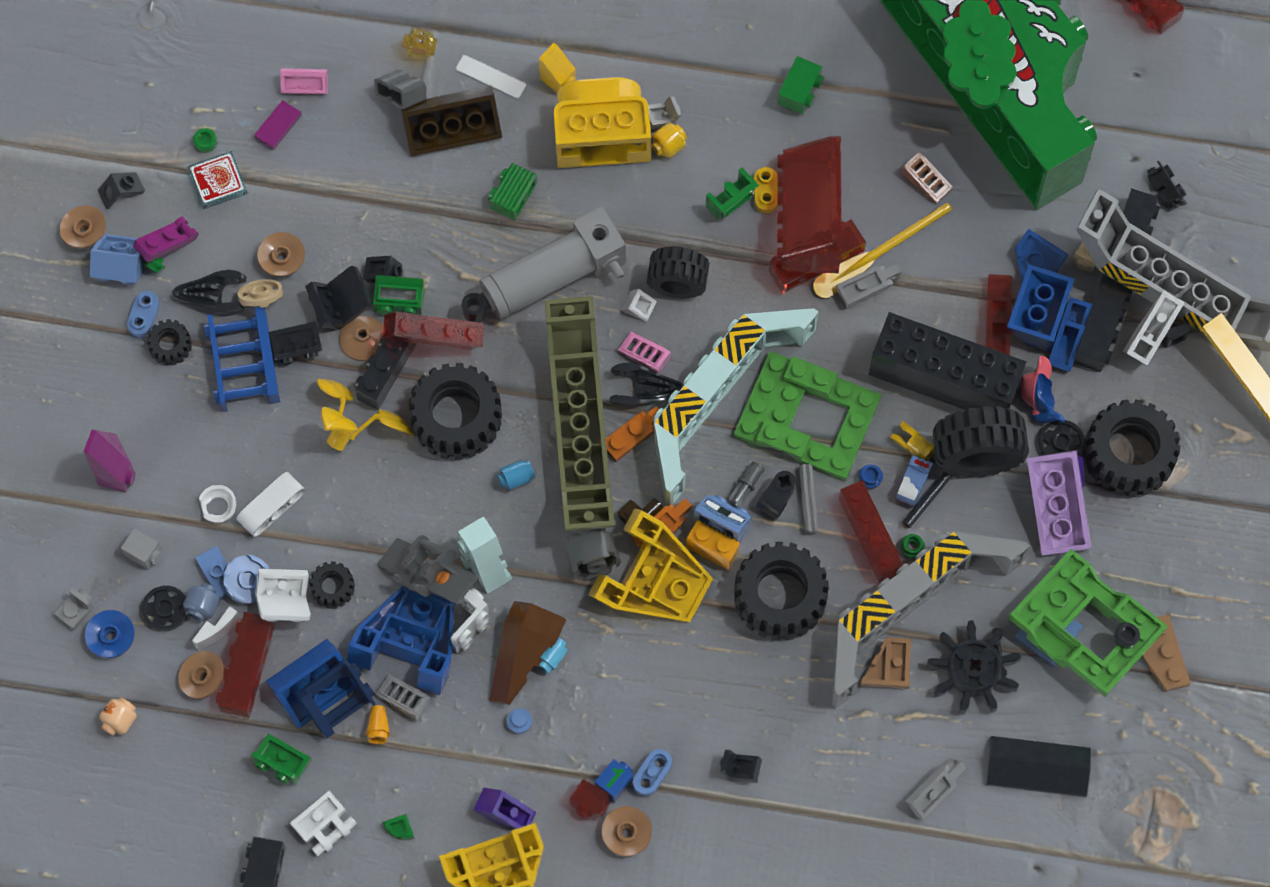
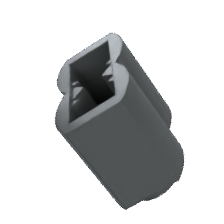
[374,69,427,109]

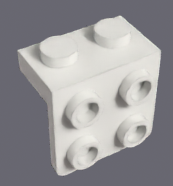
[255,569,311,622]
[451,588,490,653]

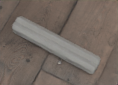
[799,464,818,535]

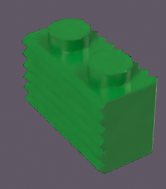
[488,163,537,220]

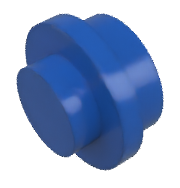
[859,465,883,489]

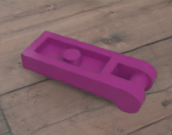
[133,217,199,262]

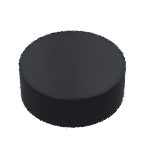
[1114,623,1140,649]

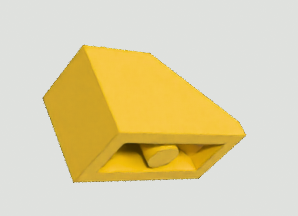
[539,43,576,93]

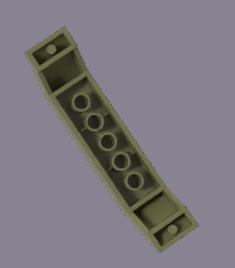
[544,296,615,531]

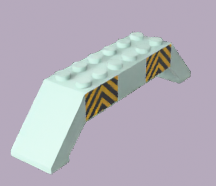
[653,308,819,506]

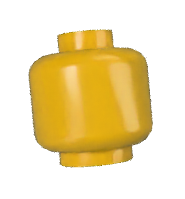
[651,123,687,158]

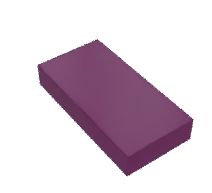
[254,100,302,150]

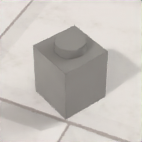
[121,528,162,570]

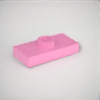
[280,68,328,94]

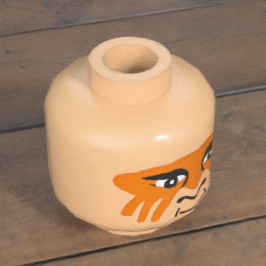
[99,697,137,736]

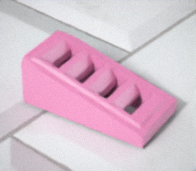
[618,332,671,374]

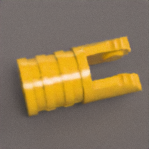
[890,420,935,461]

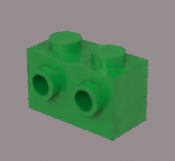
[777,56,824,115]

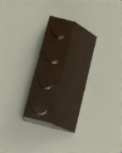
[401,85,503,157]

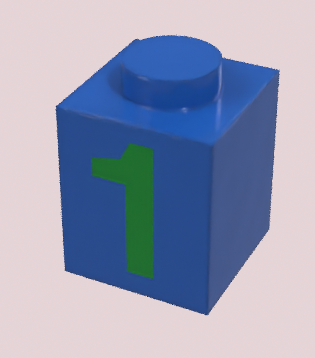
[595,759,633,803]

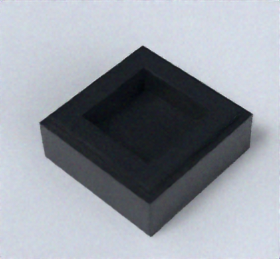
[1162,323,1190,348]

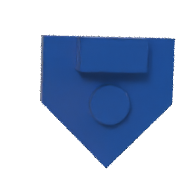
[1015,229,1068,282]

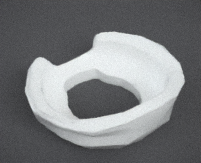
[199,485,237,523]

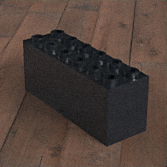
[868,312,1027,410]

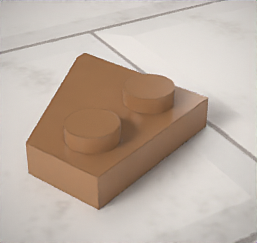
[861,637,911,689]

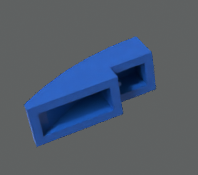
[1049,297,1093,372]

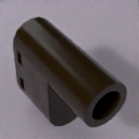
[618,498,663,524]

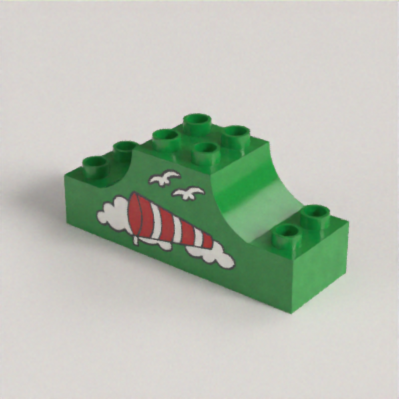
[879,0,1097,211]

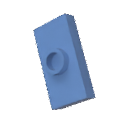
[195,546,228,600]

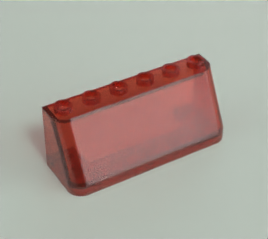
[777,136,842,273]

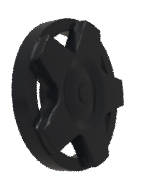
[1039,420,1085,457]
[142,585,187,631]

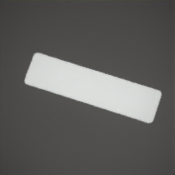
[456,55,526,98]

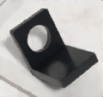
[98,172,145,209]

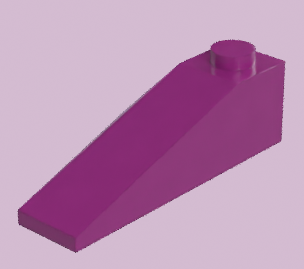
[83,429,136,492]

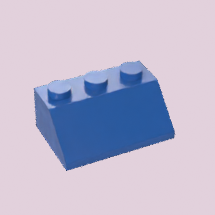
[1007,264,1074,352]
[266,639,355,729]

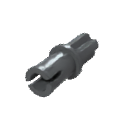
[728,462,765,507]

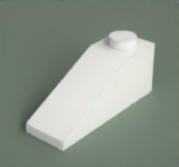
[1123,290,1184,365]

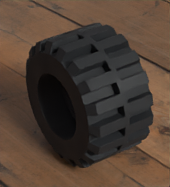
[646,246,710,299]

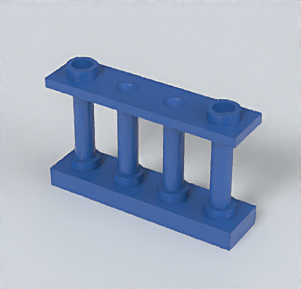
[204,306,280,412]

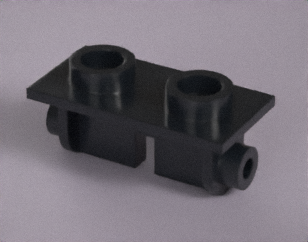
[1147,161,1187,210]

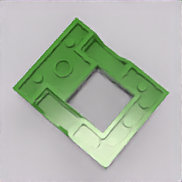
[733,351,882,481]
[1009,549,1168,697]

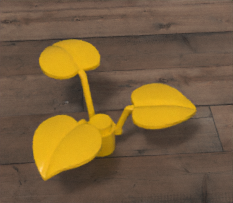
[316,378,414,451]

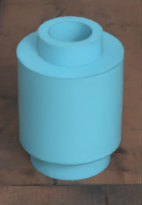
[537,637,568,674]

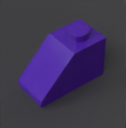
[474,787,536,830]

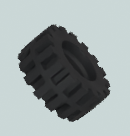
[147,319,192,366]
[309,561,355,609]

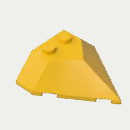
[439,823,544,887]

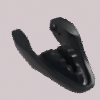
[173,269,247,312]
[609,362,684,405]

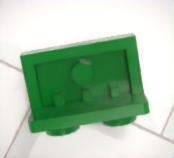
[251,733,312,785]

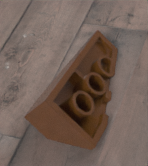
[489,601,566,705]

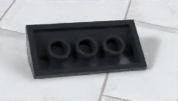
[986,736,1091,797]

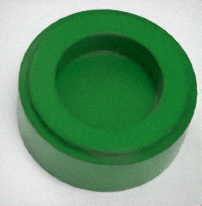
[193,128,217,153]

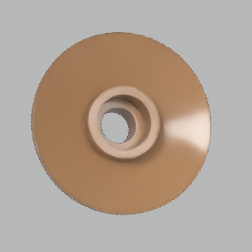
[59,205,107,248]
[257,232,305,277]
[339,316,387,361]
[178,651,225,699]
[602,806,652,857]

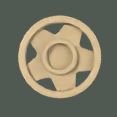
[238,279,283,308]

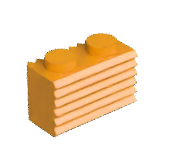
[686,520,740,571]

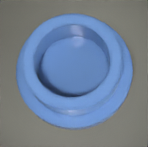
[507,708,532,734]

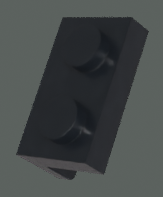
[269,321,322,364]

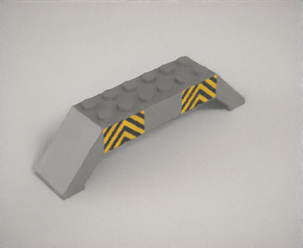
[1076,188,1270,352]
[832,531,1030,709]

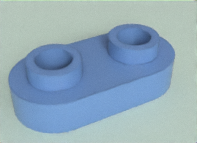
[127,291,160,338]
[633,749,672,796]

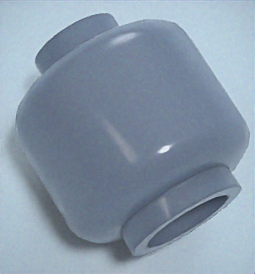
[183,583,220,622]

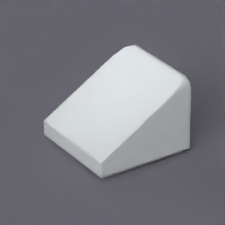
[621,289,657,322]

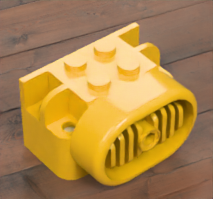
[554,77,651,169]

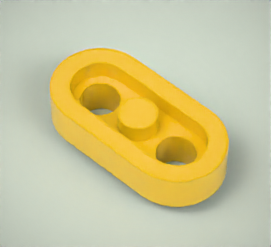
[754,167,779,214]

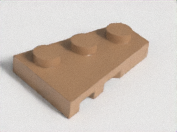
[1142,614,1191,692]

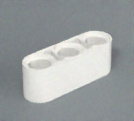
[237,472,305,537]

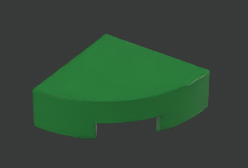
[382,814,415,840]

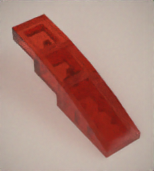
[985,274,1013,355]

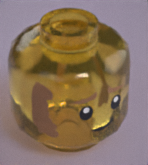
[402,28,437,60]

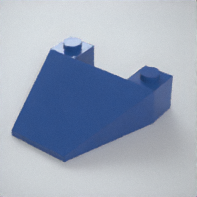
[347,586,454,695]

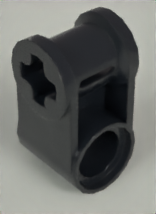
[756,471,796,520]

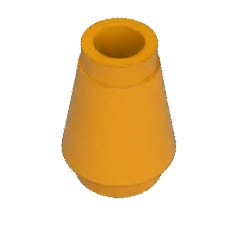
[365,705,390,744]

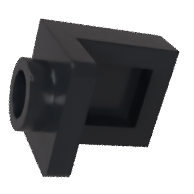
[720,749,762,783]

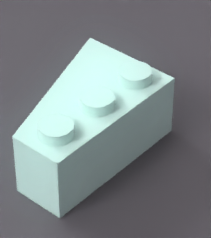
[457,516,512,594]

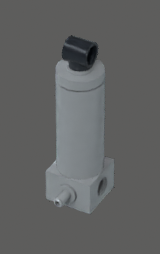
[462,207,626,324]

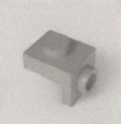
[648,96,681,130]

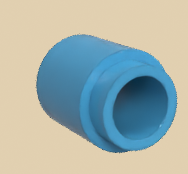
[497,460,535,491]

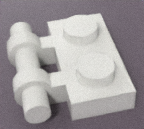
[290,791,357,856]

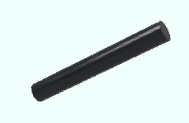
[903,472,953,528]

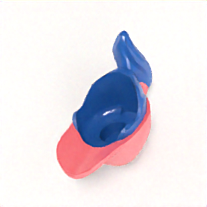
[1020,356,1065,423]

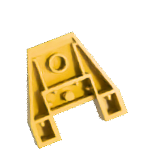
[588,509,713,622]

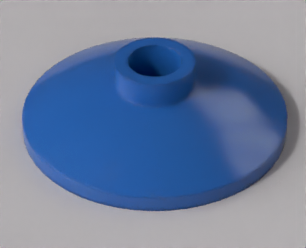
[85,610,135,658]

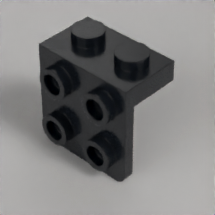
[305,266,371,330]

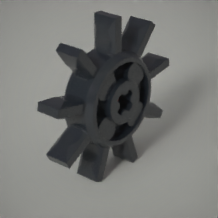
[927,620,1022,715]

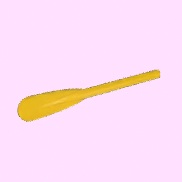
[813,202,952,299]

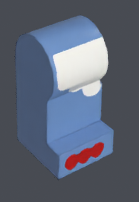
[896,455,933,507]

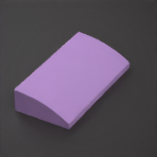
[1027,450,1092,555]

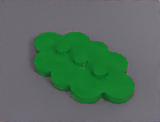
[943,0,1017,109]

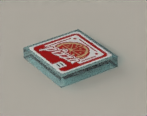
[187,151,248,210]

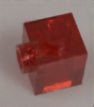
[569,778,610,821]

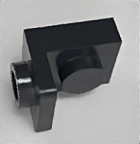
[363,255,403,283]

